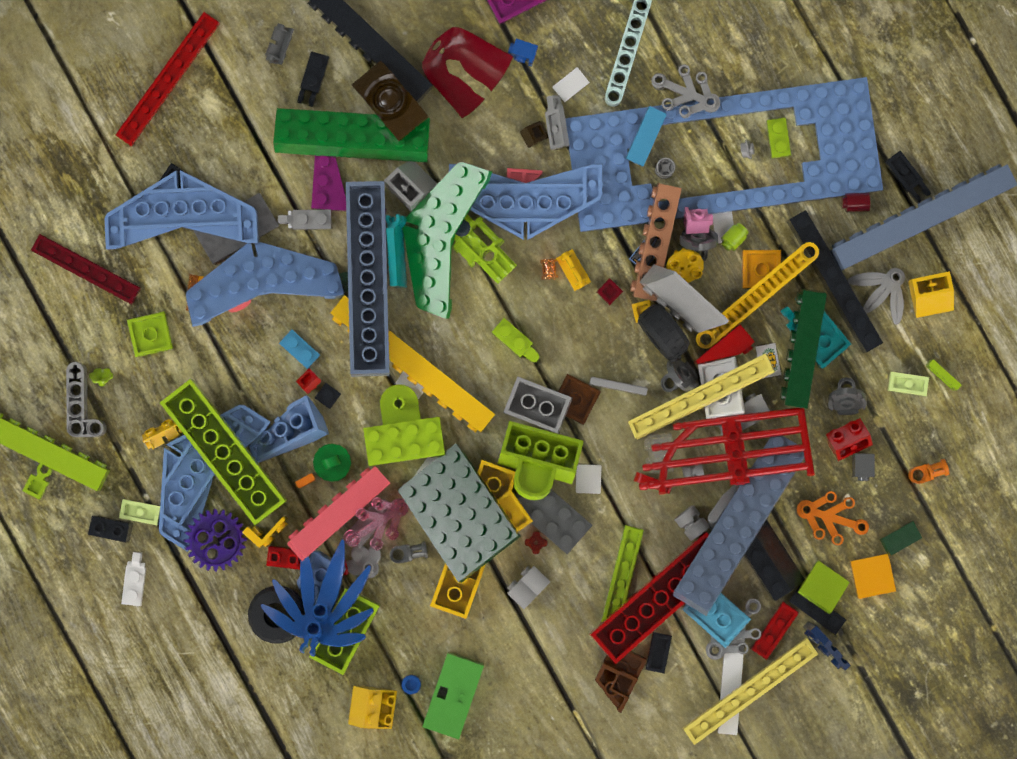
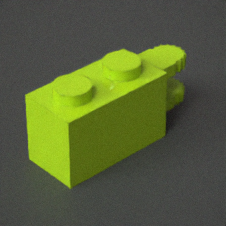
[491,318,540,362]

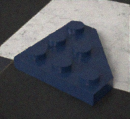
[803,622,851,670]

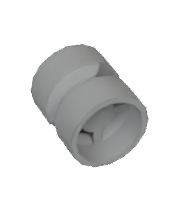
[674,505,710,541]

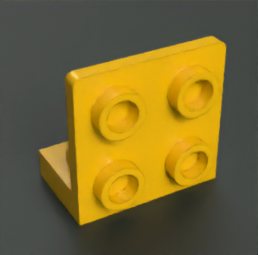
[242,516,288,548]

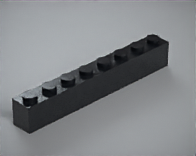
[307,0,433,103]
[787,210,883,354]

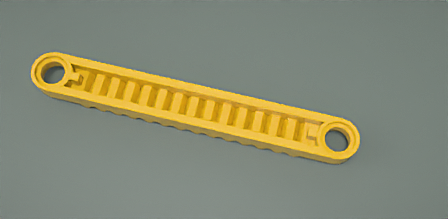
[696,242,819,349]

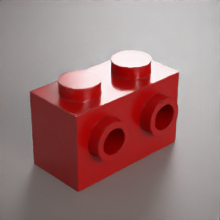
[826,418,873,461]

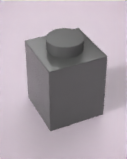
[852,454,875,481]

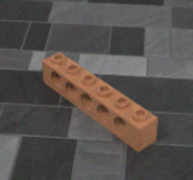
[630,183,682,301]

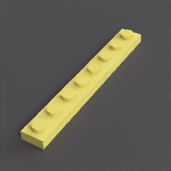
[628,353,775,440]
[682,638,818,745]

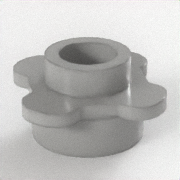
[740,140,755,159]

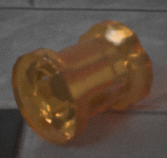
[540,259,558,280]

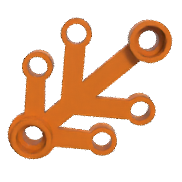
[796,491,869,545]

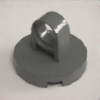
[680,229,718,262]
[661,356,699,392]
[828,377,867,415]

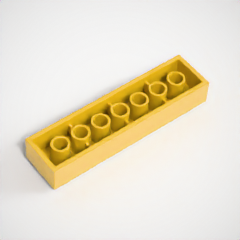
[430,460,515,619]

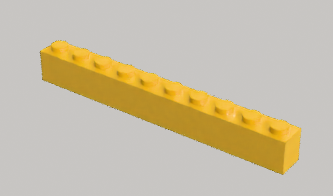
[330,295,495,433]

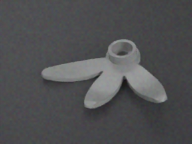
[848,268,905,325]

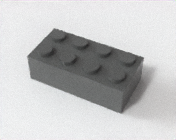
[516,489,593,554]

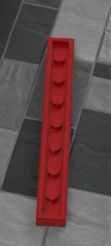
[115,12,220,147]

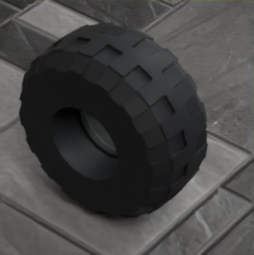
[638,304,690,360]
[248,586,305,644]

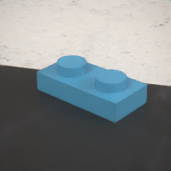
[279,329,320,369]

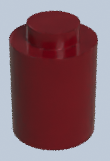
[841,192,870,212]

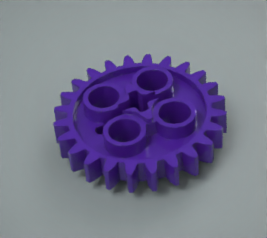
[183,508,247,572]

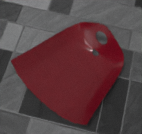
[422,27,513,118]

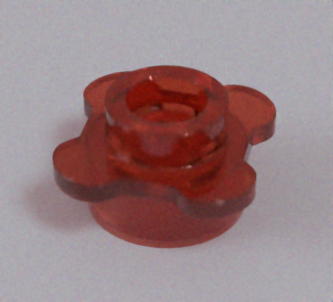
[525,531,548,554]

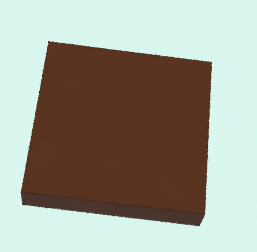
[558,374,601,425]

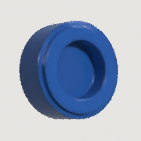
[402,674,421,694]

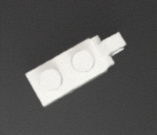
[121,552,146,606]

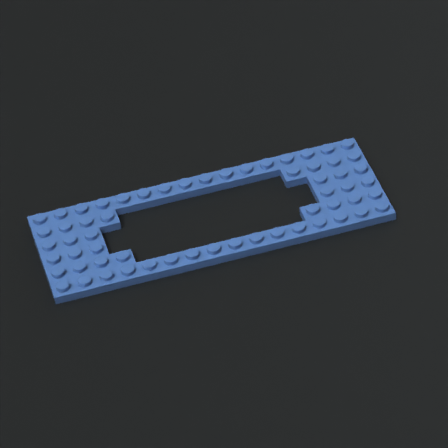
[565,77,883,232]

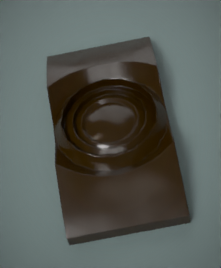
[351,61,428,141]

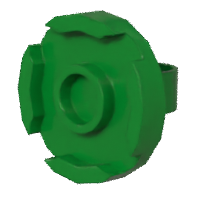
[313,443,352,482]

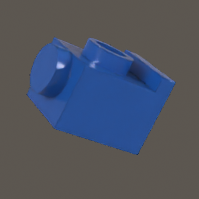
[508,38,538,67]

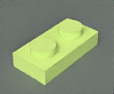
[887,372,929,396]
[119,499,160,525]

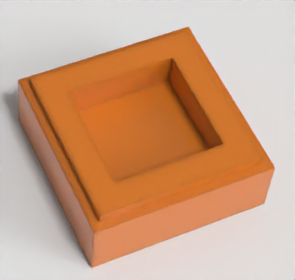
[295,473,317,488]

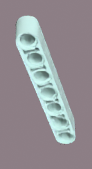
[605,0,652,107]

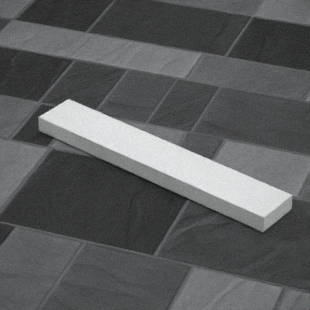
[717,626,746,735]

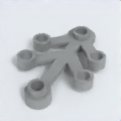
[651,64,720,118]
[706,599,761,660]

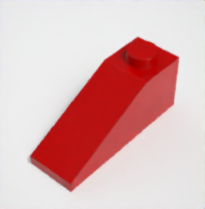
[694,324,755,365]

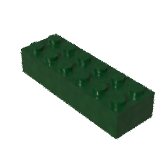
[780,288,827,409]

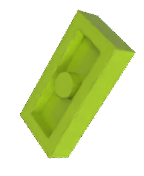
[766,118,791,159]

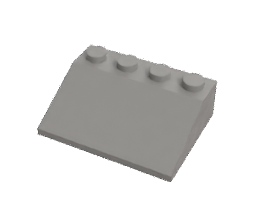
[640,265,729,333]

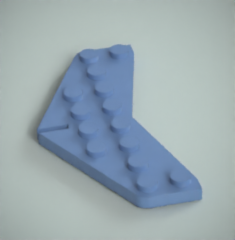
[449,164,603,240]
[105,170,259,250]
[186,242,344,327]
[159,405,271,552]

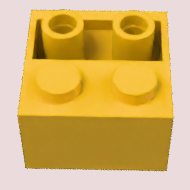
[908,271,954,318]
[348,686,397,729]

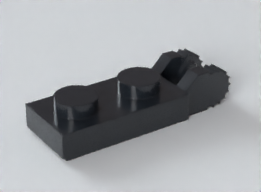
[297,51,330,107]
[884,151,931,204]

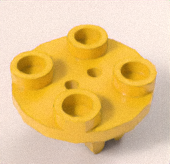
[666,248,704,283]

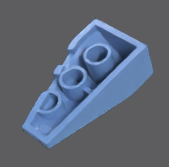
[249,395,329,463]

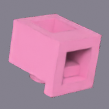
[683,207,713,234]

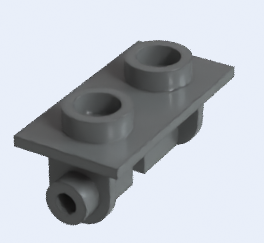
[265,23,294,65]

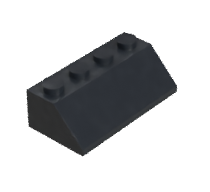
[744,519,805,601]

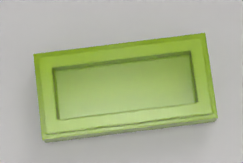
[926,359,962,391]

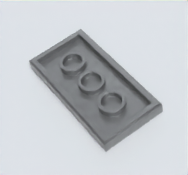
[194,193,279,265]

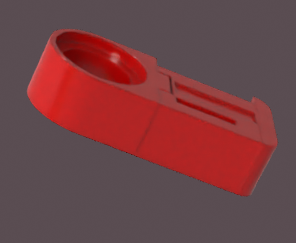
[633,472,672,494]

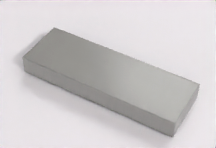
[589,377,648,396]

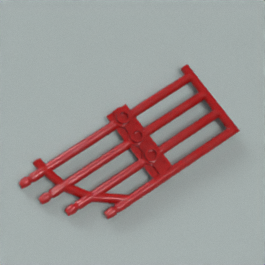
[639,407,815,495]

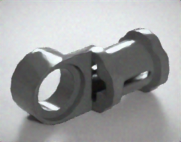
[390,541,428,563]

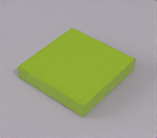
[127,311,174,358]
[798,560,850,614]

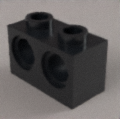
[88,515,133,543]

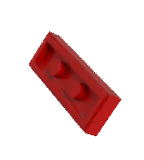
[750,601,799,660]

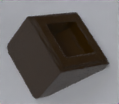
[520,121,549,148]

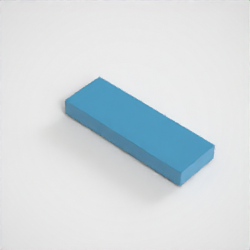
[625,106,667,167]

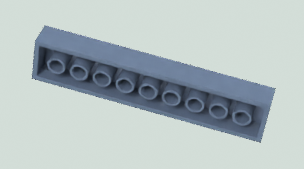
[830,164,1017,271]
[346,181,389,377]
[673,436,804,616]

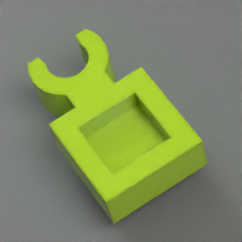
[22,464,53,500]

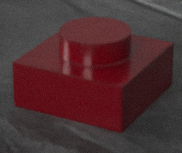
[596,278,623,306]

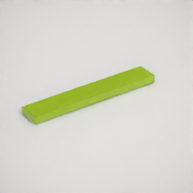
[601,525,644,622]

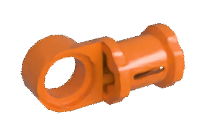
[908,459,949,484]

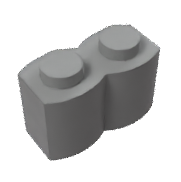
[507,565,550,609]

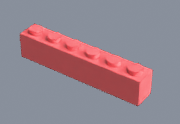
[287,466,390,561]

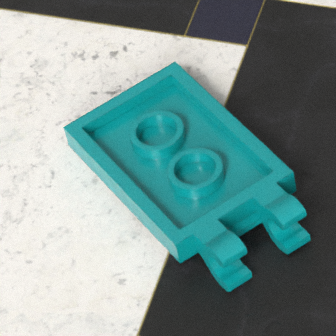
[385,214,407,288]
[780,298,852,369]

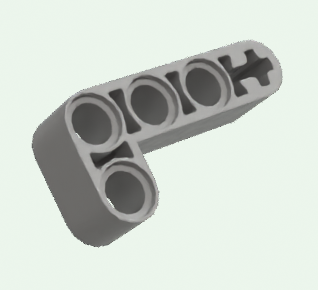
[66,362,107,437]

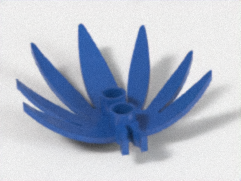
[261,540,374,657]

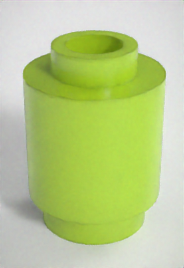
[721,223,749,251]

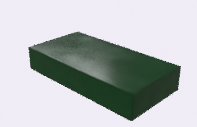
[880,521,922,556]

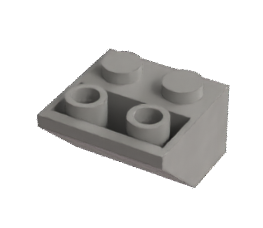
[384,161,437,211]

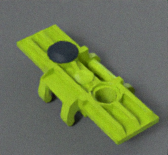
[453,215,517,284]

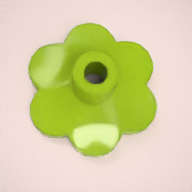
[89,368,113,387]

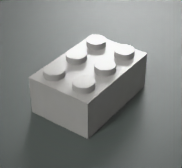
[504,376,573,434]

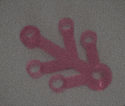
[343,497,409,551]

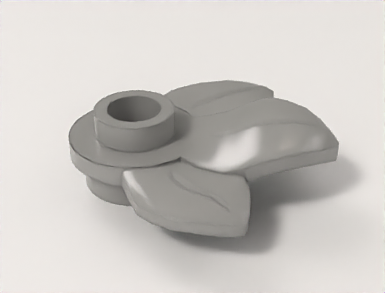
[346,544,381,578]

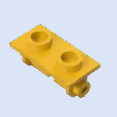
[556,249,591,291]
[142,419,182,449]

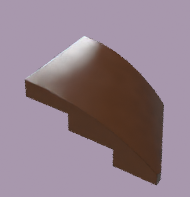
[595,651,647,713]

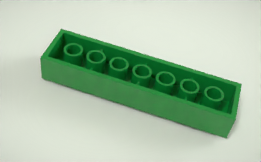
[273,108,430,163]

